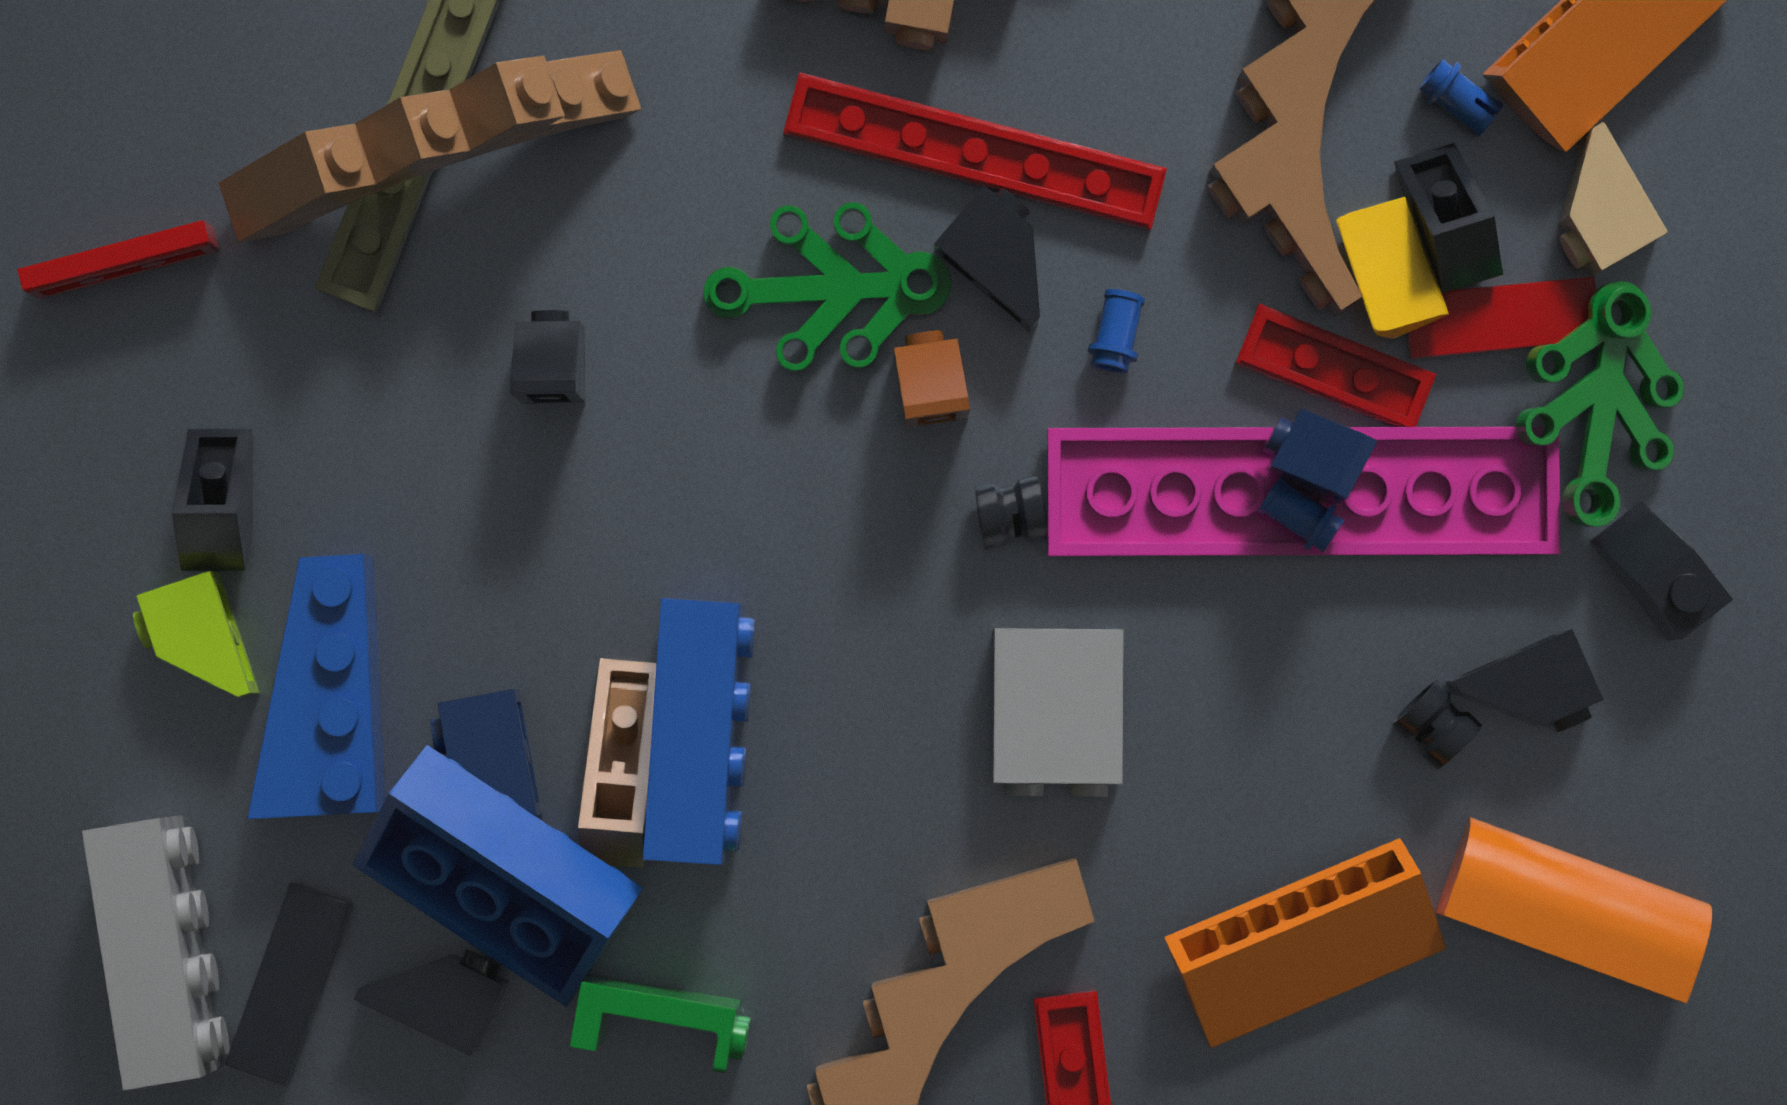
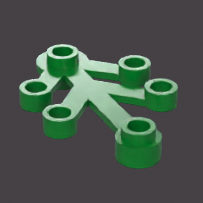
[703,202,951,372]
[1515,281,1684,527]

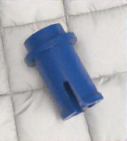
[1419,59,1503,137]
[1088,289,1145,373]
[1258,477,1344,552]

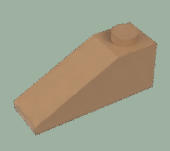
[578,658,656,868]

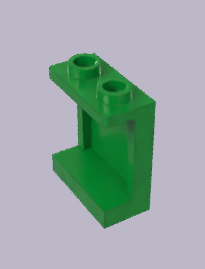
[570,974,751,1073]

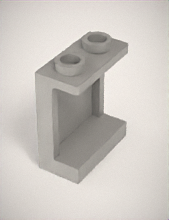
[992,628,1124,797]

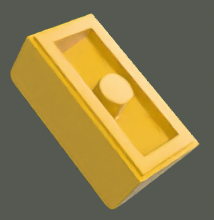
[1336,197,1449,339]

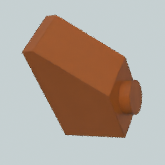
[894,330,970,429]

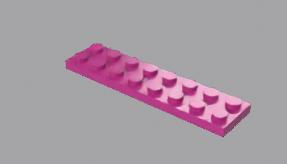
[1047,427,1560,557]

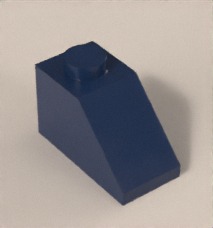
[1263,409,1378,505]
[430,689,542,816]

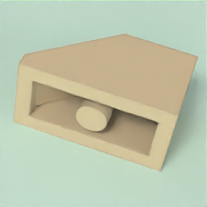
[1559,122,1668,277]

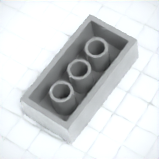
[82,815,229,1091]

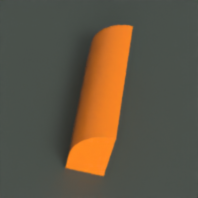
[1482,0,1727,152]
[1435,817,1712,1004]
[1164,838,1447,1048]

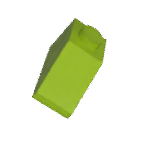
[133,571,260,697]

